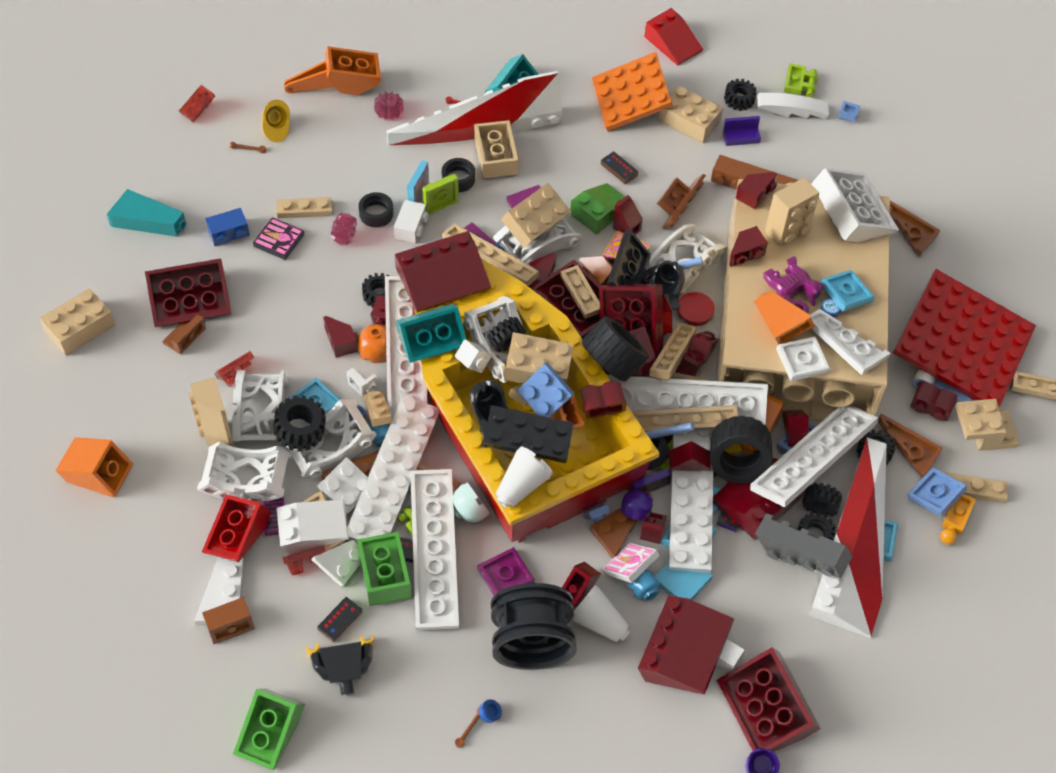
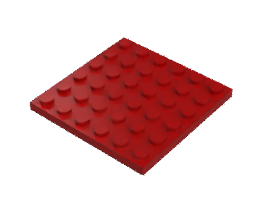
[892,269,1036,408]

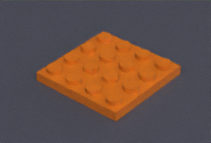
[592,52,673,132]

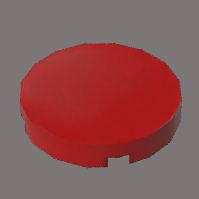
[677,292,715,326]

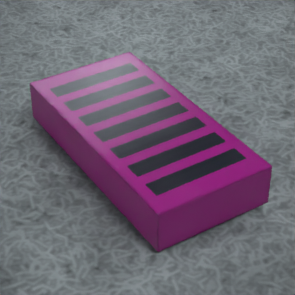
[263,495,285,536]

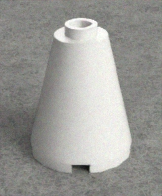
[496,447,553,508]
[572,585,630,642]

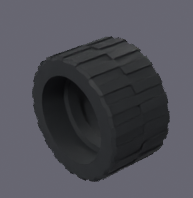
[582,316,649,382]
[710,416,773,484]

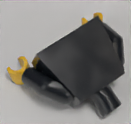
[306,635,374,695]

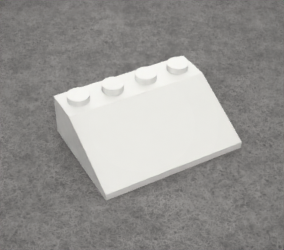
[812,168,899,242]

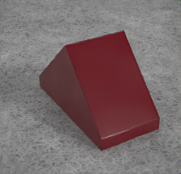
[782,410,809,447]
[669,441,711,471]
[640,512,667,544]

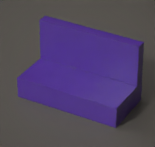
[722,116,761,146]

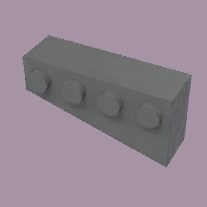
[755,513,852,578]

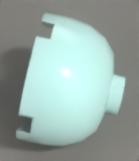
[453,481,491,523]

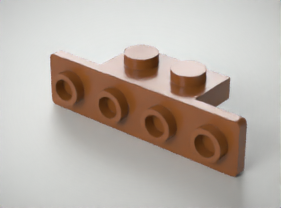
[656,173,706,229]

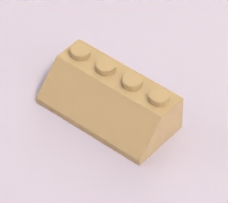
[188,377,234,447]

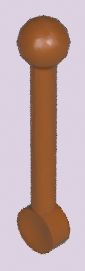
[229,142,266,153]
[455,708,480,748]

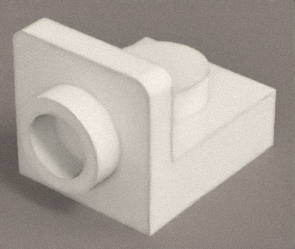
[347,368,378,397]

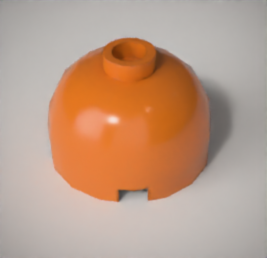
[357,324,387,363]

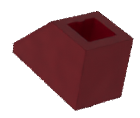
[735,172,777,209]
[613,195,643,235]
[729,226,768,267]
[688,331,719,364]

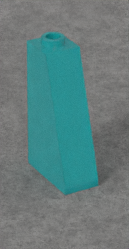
[107,189,186,237]

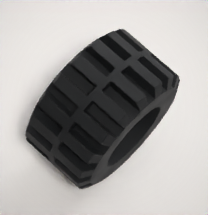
[273,395,326,452]

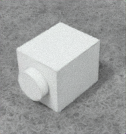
[455,339,492,373]
[716,639,744,673]

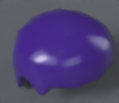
[621,489,653,520]
[745,748,780,773]

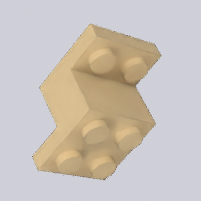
[955,399,1020,451]

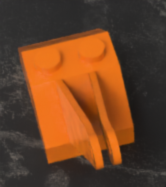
[284,46,381,95]

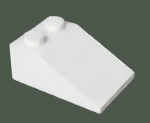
[277,500,349,555]

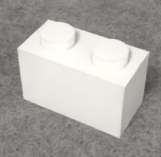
[394,200,429,244]

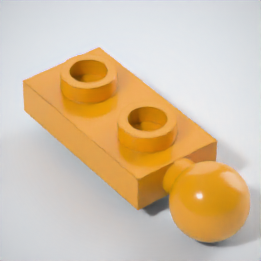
[940,494,976,545]

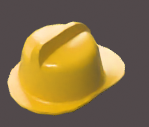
[262,99,290,142]

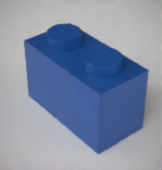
[205,208,250,246]

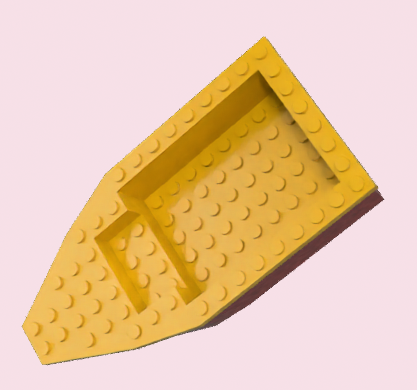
[415,258,659,543]

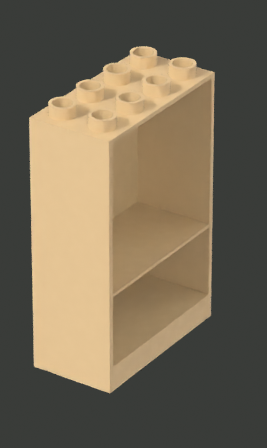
[715,179,890,422]

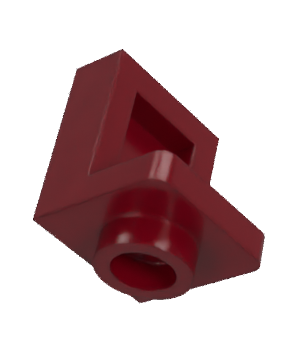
[370,295,386,326]
[675,351,703,376]

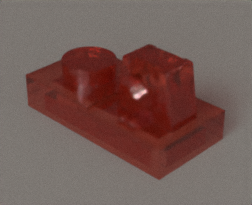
[179,85,215,123]
[214,351,255,386]
[282,546,326,575]

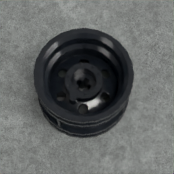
[490,583,577,670]

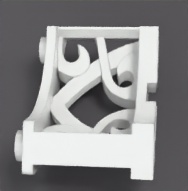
[493,218,582,265]
[647,224,728,293]
[464,296,523,383]
[232,370,289,441]
[284,399,376,478]
[197,442,292,501]

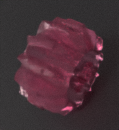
[374,91,403,120]
[331,213,357,245]

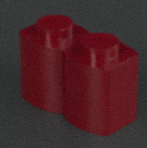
[579,381,627,419]
[910,381,958,421]

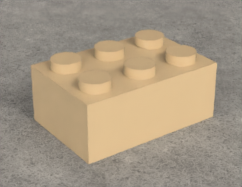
[658,85,723,143]
[474,120,518,179]
[765,177,820,247]
[501,183,571,248]
[40,288,115,356]
[504,332,574,383]

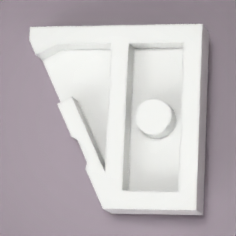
[311,540,361,586]

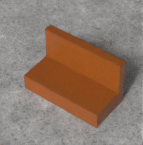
[162,314,206,355]
[202,597,255,644]

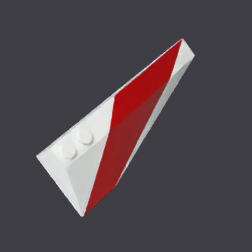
[387,71,562,145]
[809,438,887,638]

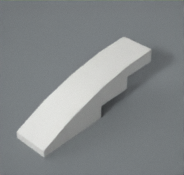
[757,93,829,119]

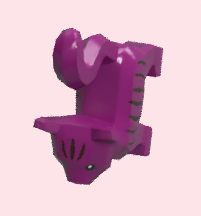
[763,256,825,313]

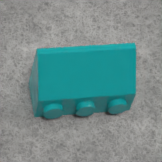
[485,54,538,93]
[395,304,466,363]

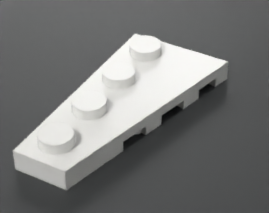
[810,309,891,375]
[194,555,245,625]

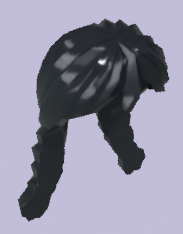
[652,260,685,311]
[469,380,508,448]

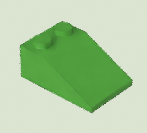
[570,183,625,235]
[357,532,412,606]
[233,688,305,770]

